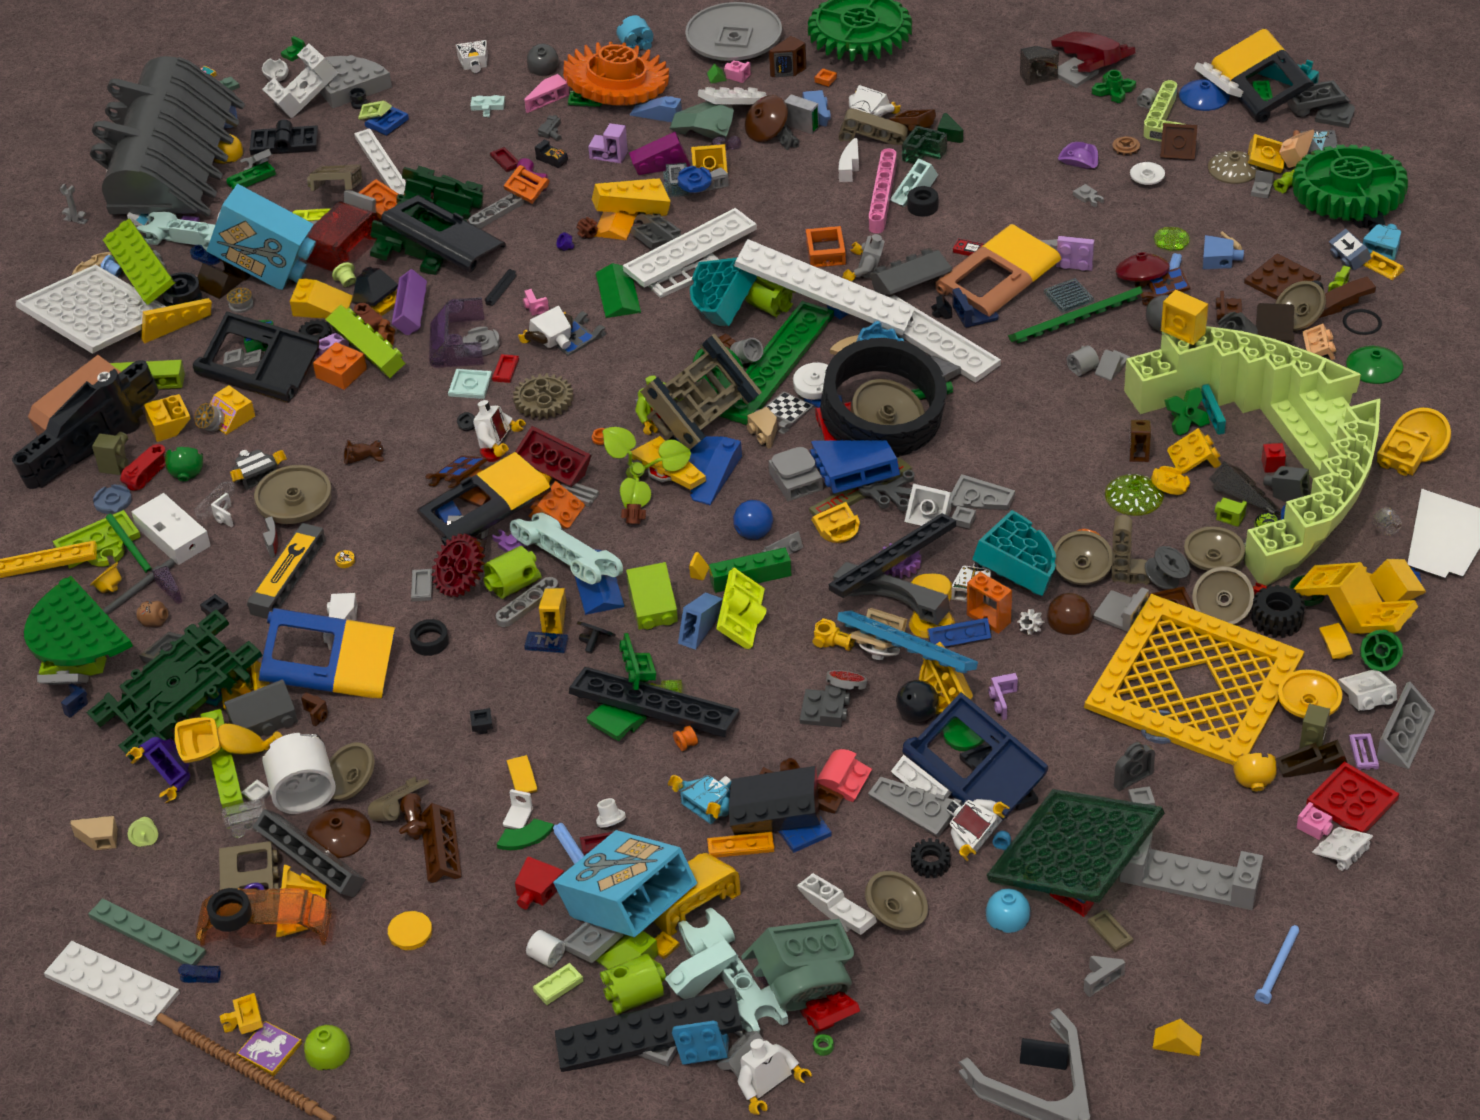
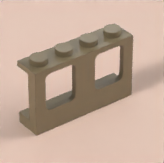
[307,164,362,191]
[219,841,280,921]

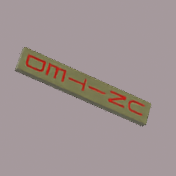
[809,457,912,516]

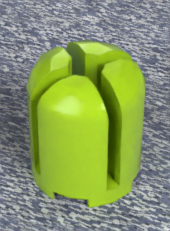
[745,276,796,318]

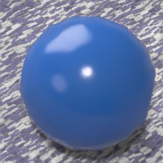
[733,500,773,540]

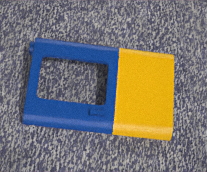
[259,608,395,698]

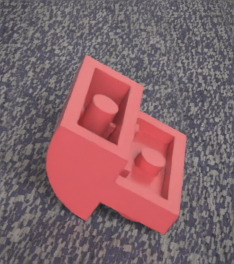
[817,749,872,802]

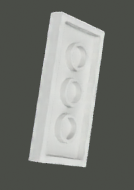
[698,87,767,104]

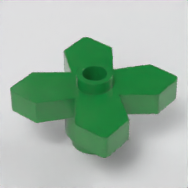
[1092,70,1136,103]
[1164,387,1210,435]

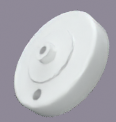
[793,363,828,400]

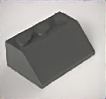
[224,679,298,737]

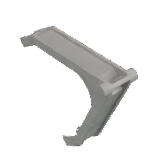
[958,1008,1090,1120]

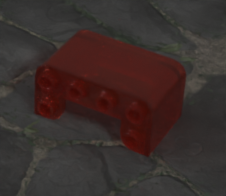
[306,201,379,272]

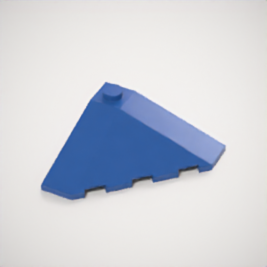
[671,436,742,505]

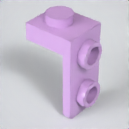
[988,673,1018,720]

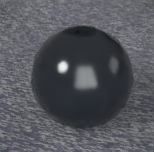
[896,680,939,723]

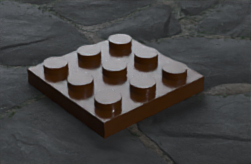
[1244,253,1321,300]

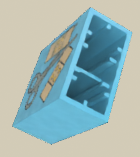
[207,184,316,290]
[553,830,697,937]

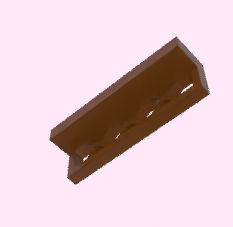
[421,803,462,883]

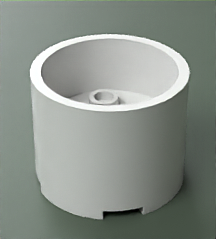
[262,733,336,814]

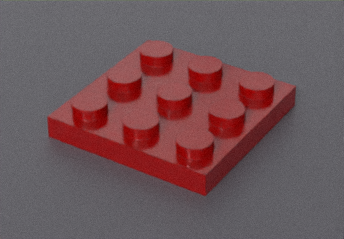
[1306,761,1399,833]

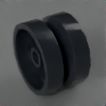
[162,272,203,307]

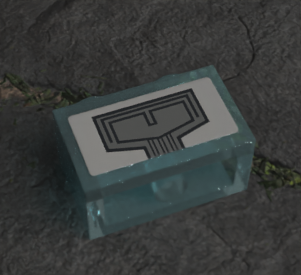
[663,163,689,197]

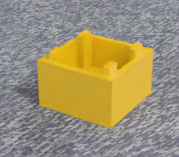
[1161,290,1208,345]

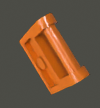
[504,165,550,204]

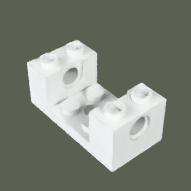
[262,44,338,118]

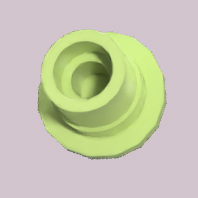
[332,262,356,287]
[128,817,158,847]

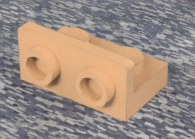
[1302,324,1336,360]

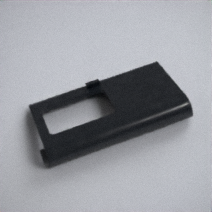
[381,195,506,273]

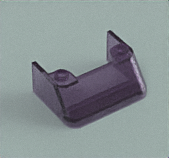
[429,297,485,368]

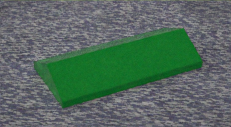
[596,263,641,318]

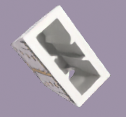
[951,562,991,605]

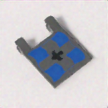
[555,311,606,356]

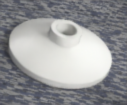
[1130,162,1165,185]
[859,643,900,660]

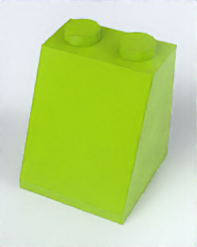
[626,562,678,630]

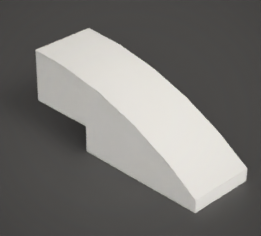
[839,138,859,182]

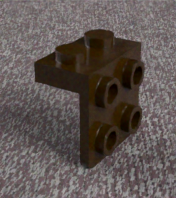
[1256,303,1295,344]

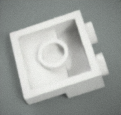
[1338,670,1397,711]

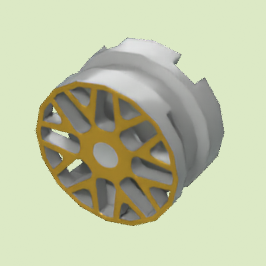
[227,288,254,313]
[194,403,224,432]

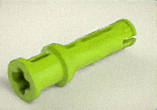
[1273,168,1295,193]

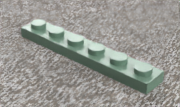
[88,898,206,969]

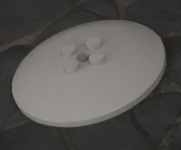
[685,2,782,61]

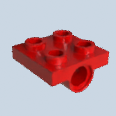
[800,991,860,1034]

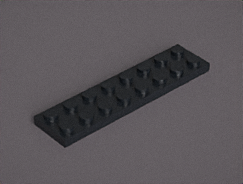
[569,667,740,737]
[555,988,743,1072]

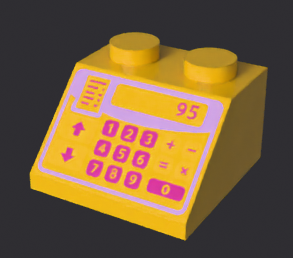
[209,385,255,435]

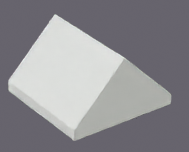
[904,484,951,526]

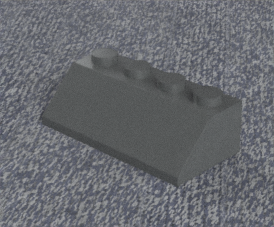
[869,248,952,295]

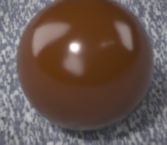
[1047,593,1093,635]

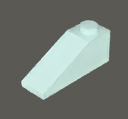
[890,159,938,207]
[665,939,738,999]

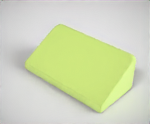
[358,101,392,120]

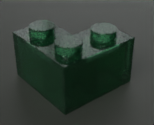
[902,126,947,164]

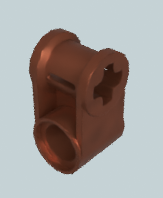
[354,303,383,333]

